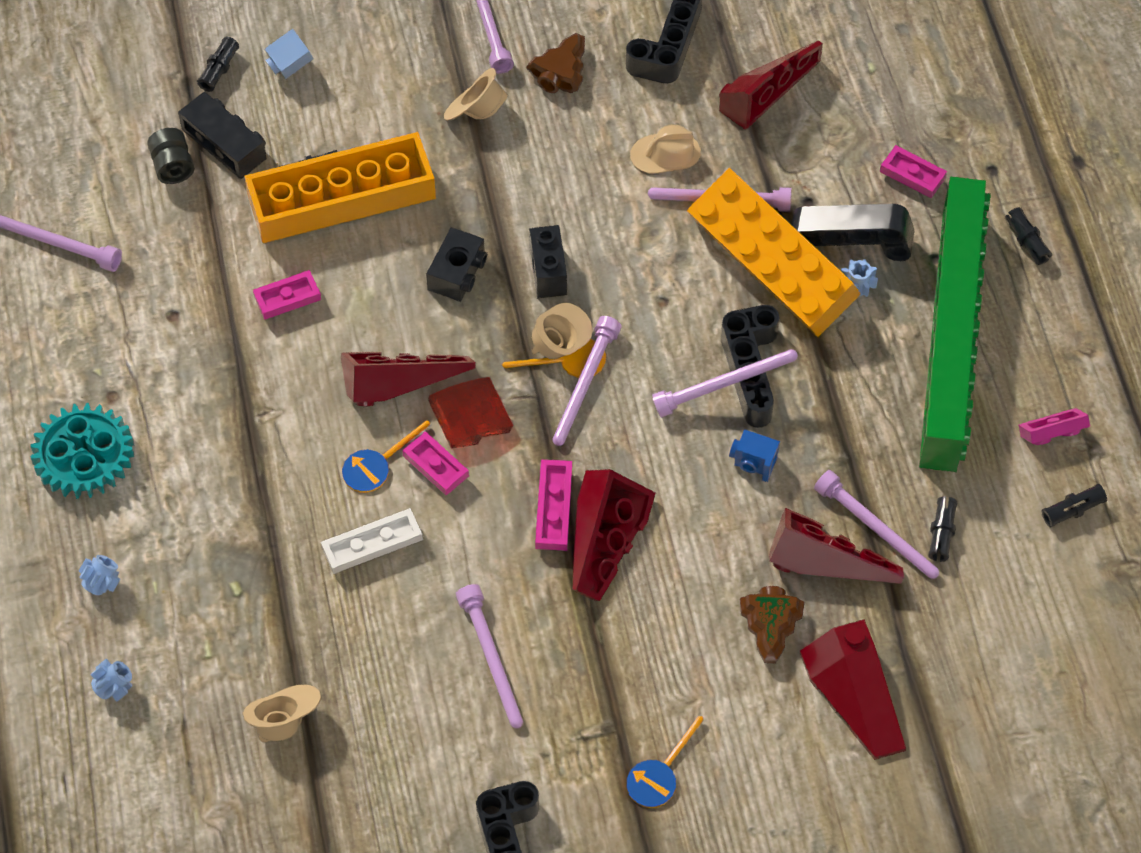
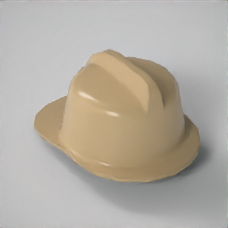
[444,68,508,121]
[630,124,701,174]
[531,303,593,359]
[243,684,321,742]

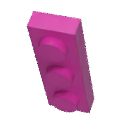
[535,459,572,551]

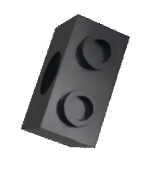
[529,225,567,299]
[426,227,488,302]

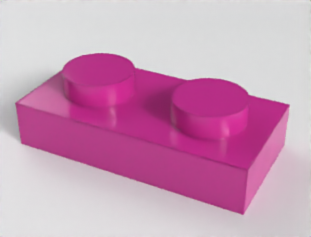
[880,145,947,198]
[253,270,321,320]
[1019,408,1090,445]
[402,431,469,496]

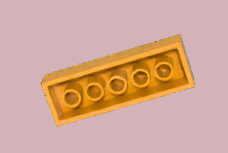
[244,132,436,243]
[687,168,861,337]

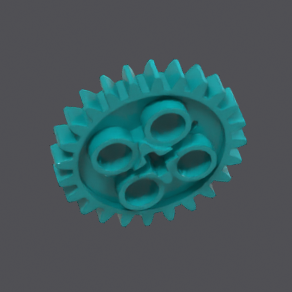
[30,403,135,499]

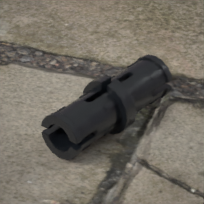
[197,36,239,92]
[1005,207,1053,265]
[1041,484,1107,528]
[928,496,958,562]

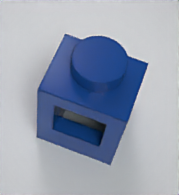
[729,429,780,482]

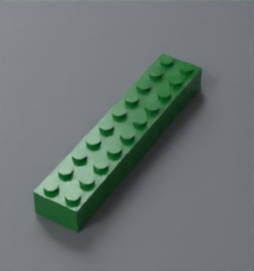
[919,176,991,472]

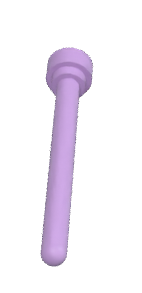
[476,0,514,74]
[648,187,791,212]
[0,215,122,272]
[553,316,622,446]
[652,349,798,418]
[814,470,939,579]
[455,584,523,729]

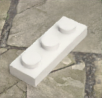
[321,508,423,574]

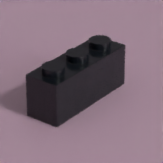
[178,91,267,179]

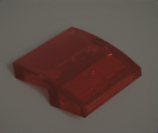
[428,377,513,449]

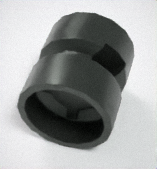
[147,128,195,184]

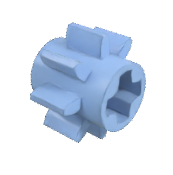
[841,259,878,297]
[79,555,120,595]
[91,659,133,702]

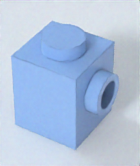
[265,29,314,79]

